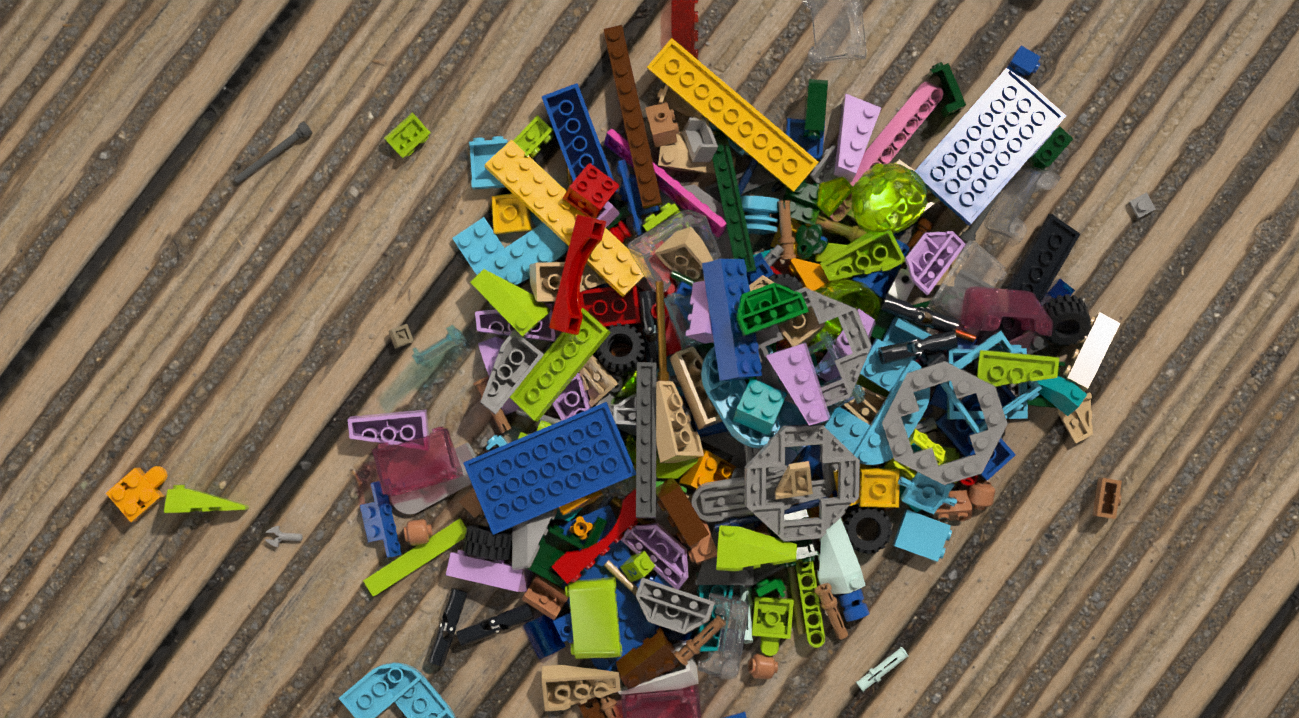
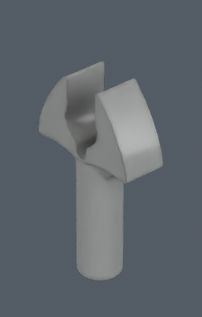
[265,526,303,547]

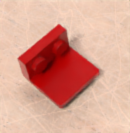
[563,163,620,219]

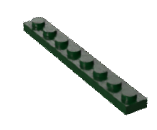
[712,130,757,275]

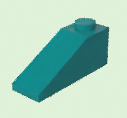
[1037,376,1088,416]

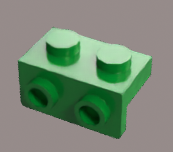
[753,575,786,598]

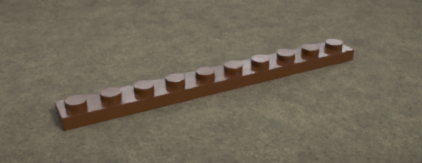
[603,25,662,209]

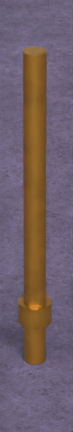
[656,280,669,381]

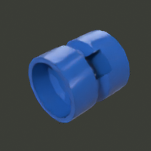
[837,588,870,622]

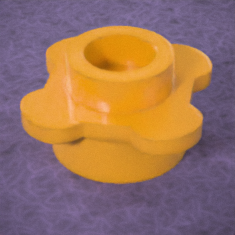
[570,516,593,539]

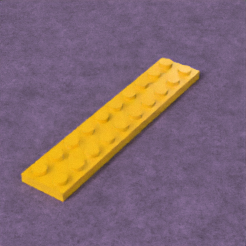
[647,38,819,192]
[484,140,650,297]

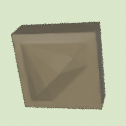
[388,324,414,349]

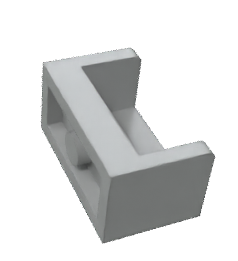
[682,118,718,162]

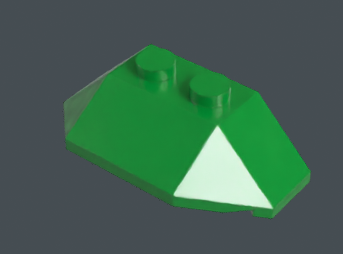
[736,283,809,336]

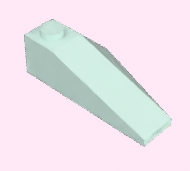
[817,518,866,594]

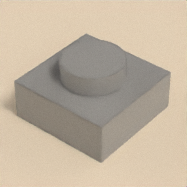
[1129,192,1156,219]

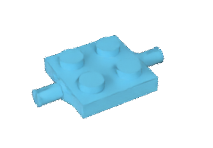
[898,472,957,514]

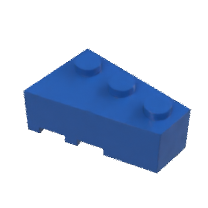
[852,239,910,299]

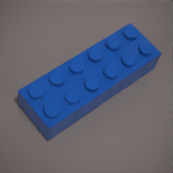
[541,83,618,195]
[702,259,762,381]

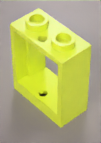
[884,429,945,480]

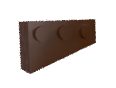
[656,478,709,547]
[616,627,680,690]

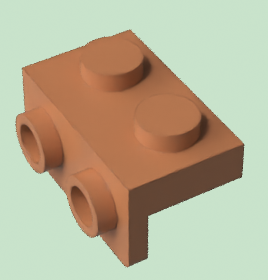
[932,490,972,523]
[684,520,717,566]
[522,575,569,620]

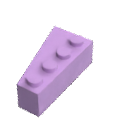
[834,94,881,182]
[475,303,556,342]
[815,309,875,384]
[766,342,830,426]
[553,373,592,420]
[348,409,430,450]
[446,550,533,592]

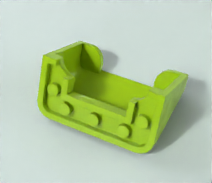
[565,577,623,659]

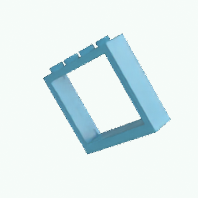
[940,331,1042,433]
[946,345,1028,419]

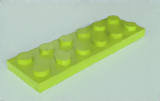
[510,308,611,422]

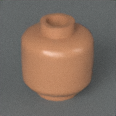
[969,480,995,510]
[404,519,433,546]
[748,654,778,679]

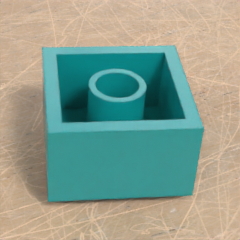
[733,378,787,436]

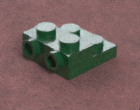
[777,180,827,227]

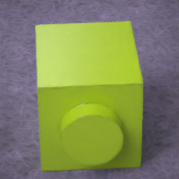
[620,551,655,582]

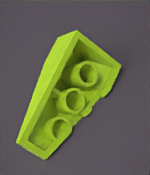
[820,223,905,281]
[470,269,551,338]
[164,485,249,513]
[716,525,797,571]

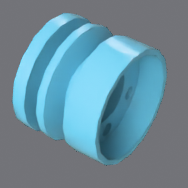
[740,196,779,235]

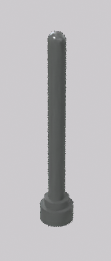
[234,121,313,183]
[959,185,1006,247]

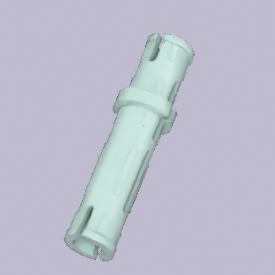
[738,585,754,644]
[856,647,909,692]

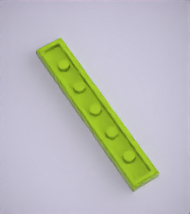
[363,518,467,597]

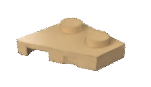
[579,355,618,407]
[1057,392,1093,444]
[774,461,813,500]

